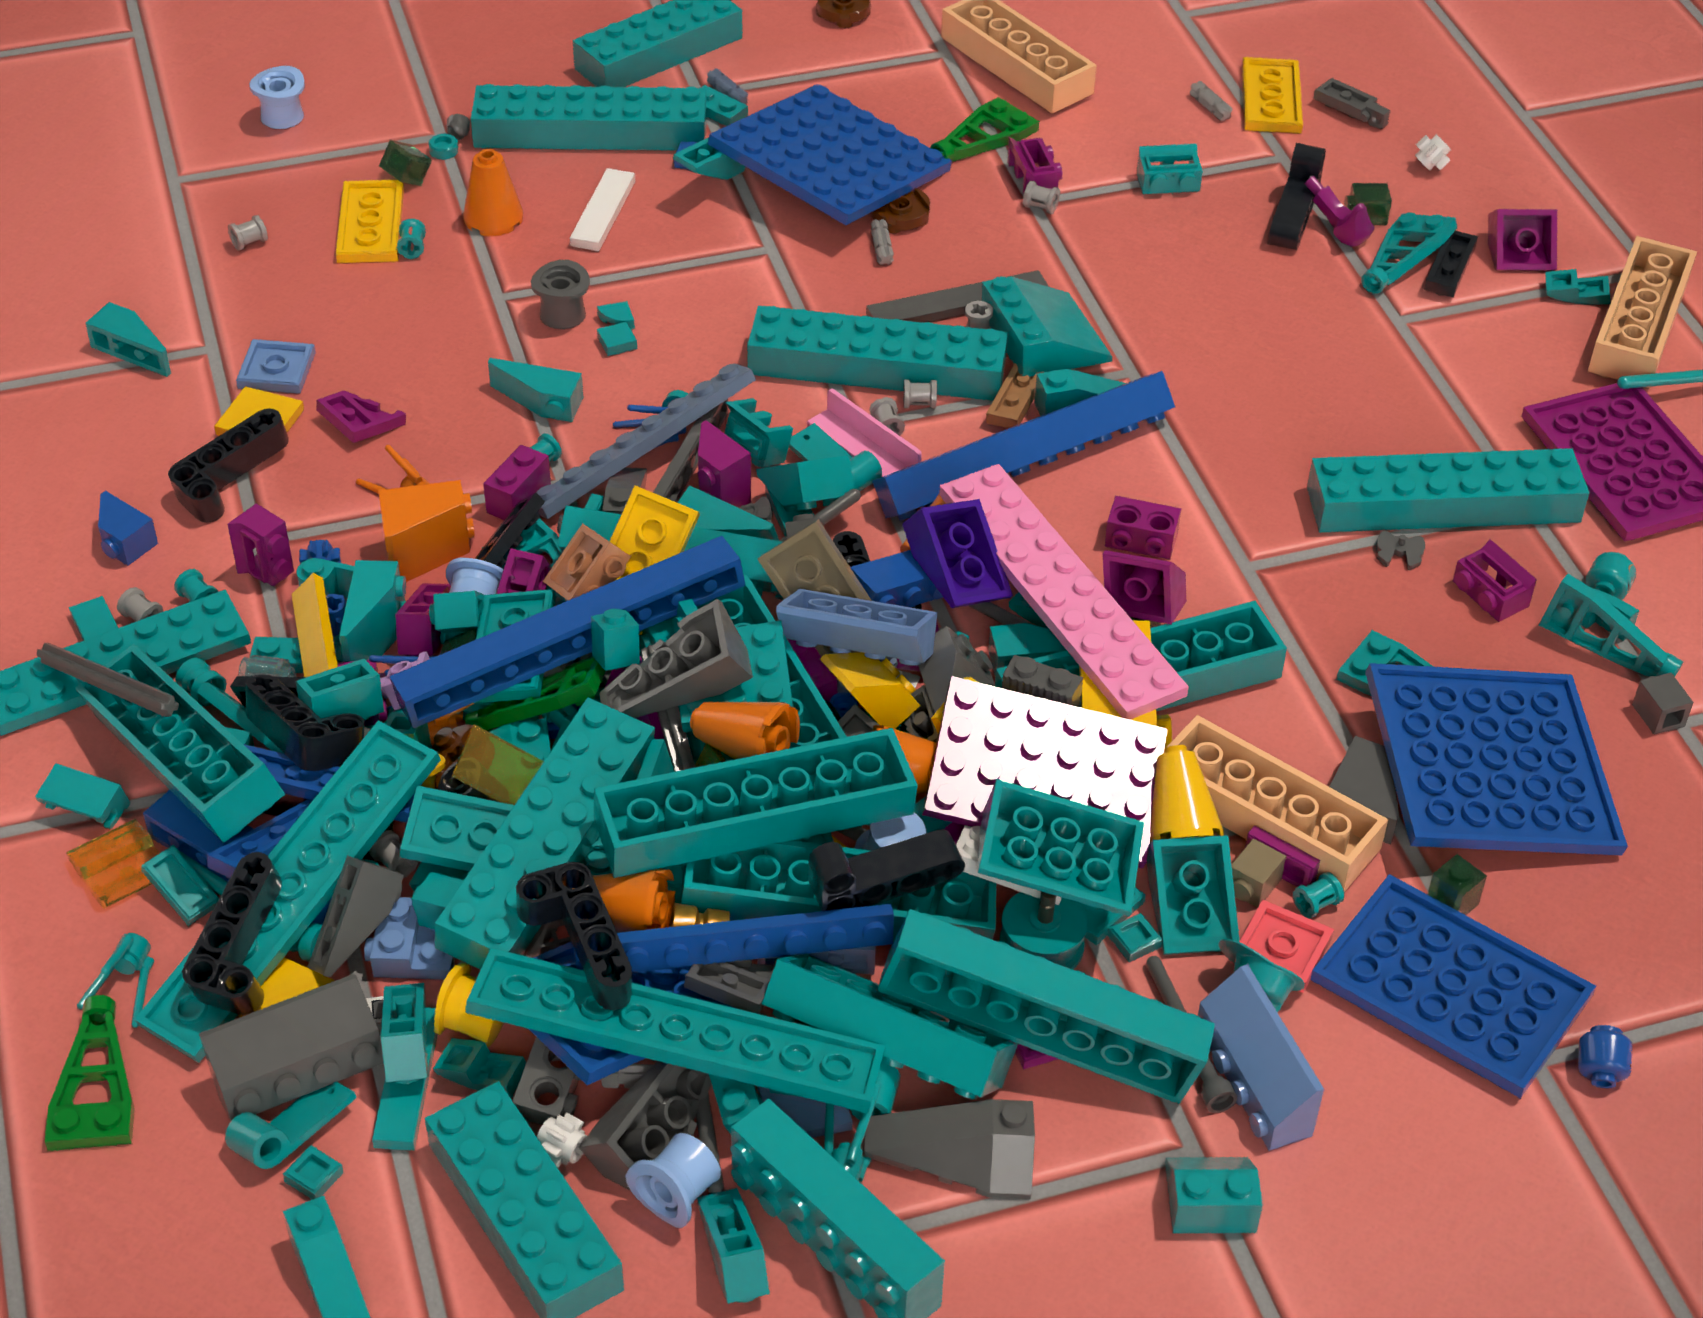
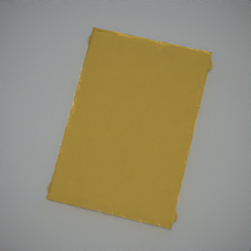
[452,724,544,805]

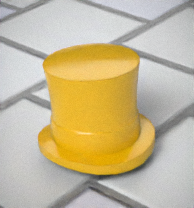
[434,963,504,1047]

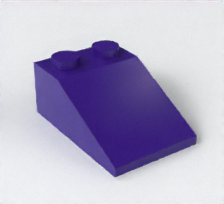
[902,499,1013,608]

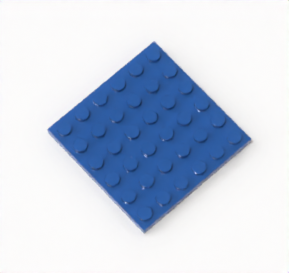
[708,84,952,225]
[1365,663,1628,855]

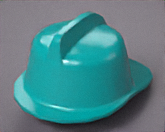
[1219,938,1305,1012]

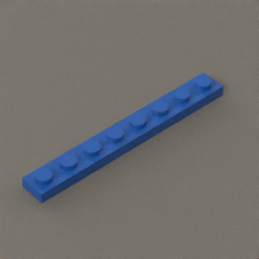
[574,904,894,972]

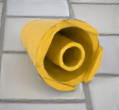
[1149,745,1224,844]

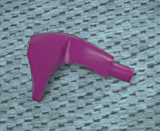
[1305,176,1375,247]

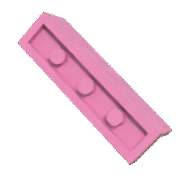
[807,388,922,477]

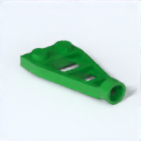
[930,97,1039,162]
[465,656,606,734]
[45,995,135,1151]

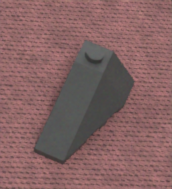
[599,599,753,718]
[578,1061,711,1190]
[864,1099,1035,1199]

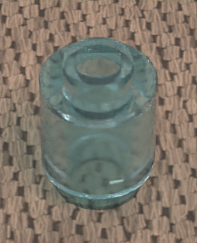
[238,655,295,677]

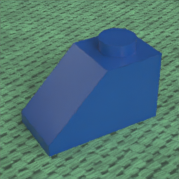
[98,490,158,566]

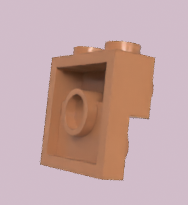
[543,523,631,600]

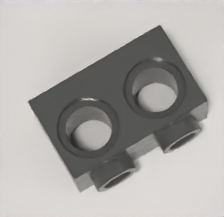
[513,1037,582,1125]

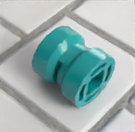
[175,657,227,706]

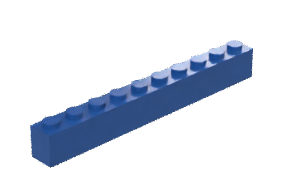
[872,371,1175,521]
[389,536,746,729]

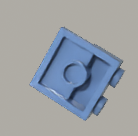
[364,897,455,980]

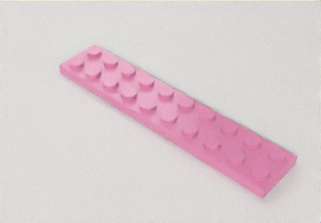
[939,464,1189,720]

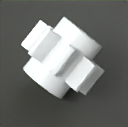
[1415,134,1451,170]
[537,1113,587,1168]

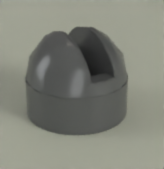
[446,114,470,140]

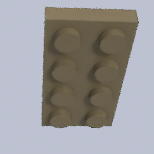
[758,519,872,657]

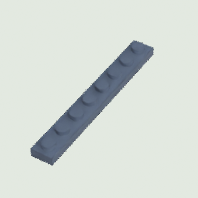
[536,364,756,519]

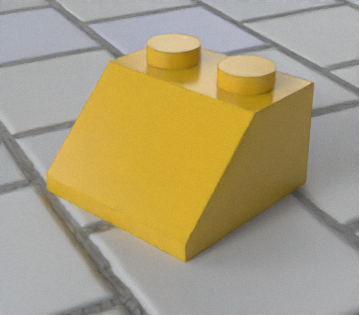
[820,652,921,729]

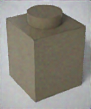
[1232,838,1286,908]

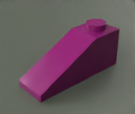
[395,583,451,657]

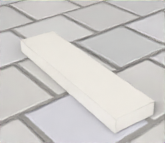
[570,168,635,251]

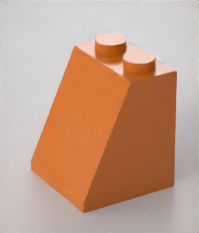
[378,480,475,582]

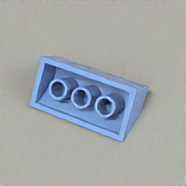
[776,588,937,666]
[1198,964,1324,1151]

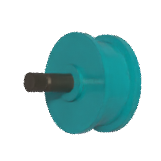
[999,891,1088,970]

